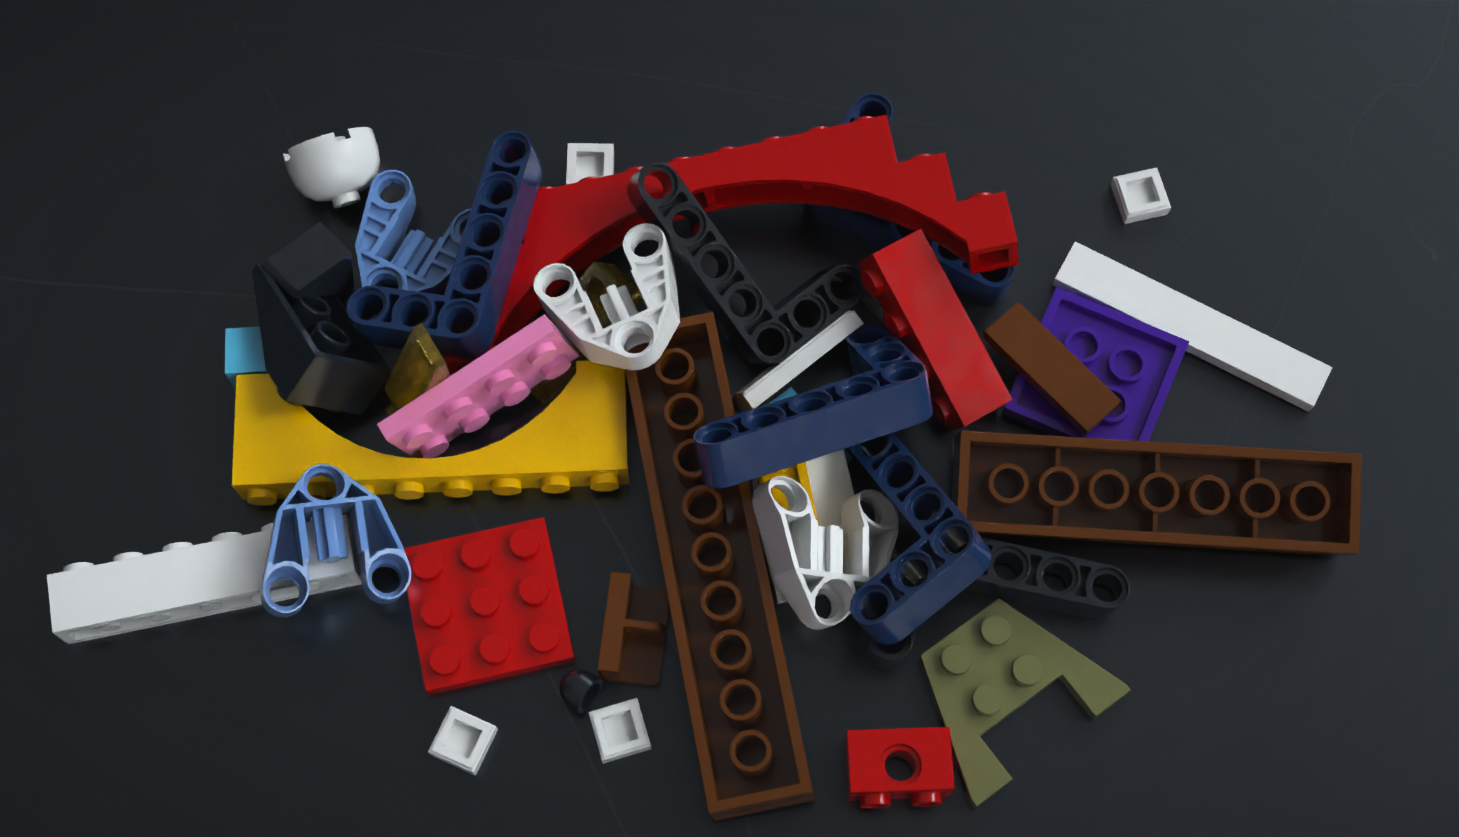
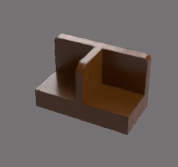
[597,572,670,687]

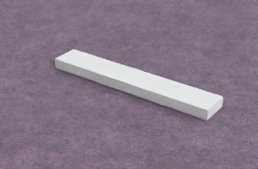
[1052,242,1333,412]

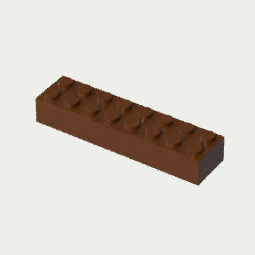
[952,431,1362,556]

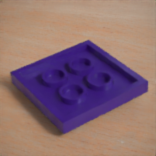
[1001,287,1189,441]

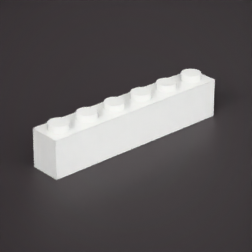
[47,514,361,644]

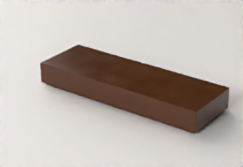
[982,302,1121,437]

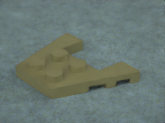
[919,598,1131,809]

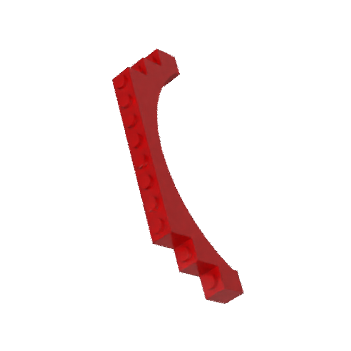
[443,114,1019,375]

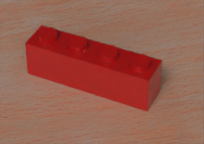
[859,229,1013,431]

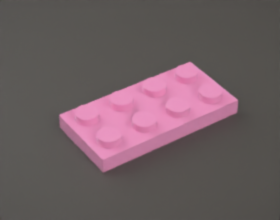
[377,314,580,458]

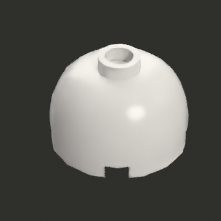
[282,127,380,208]

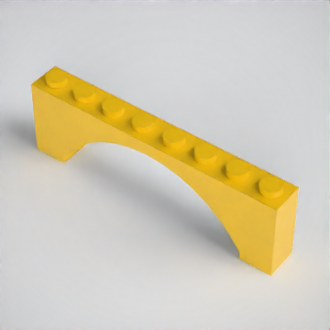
[232,361,630,506]

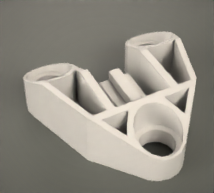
[533,223,680,370]
[752,476,898,630]

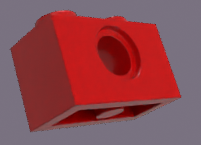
[844,727,955,809]

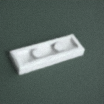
[732,310,864,412]

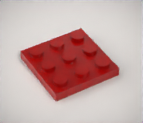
[404,517,575,695]

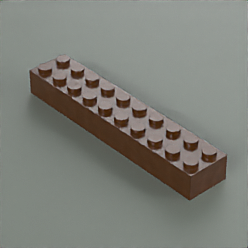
[625,312,815,821]

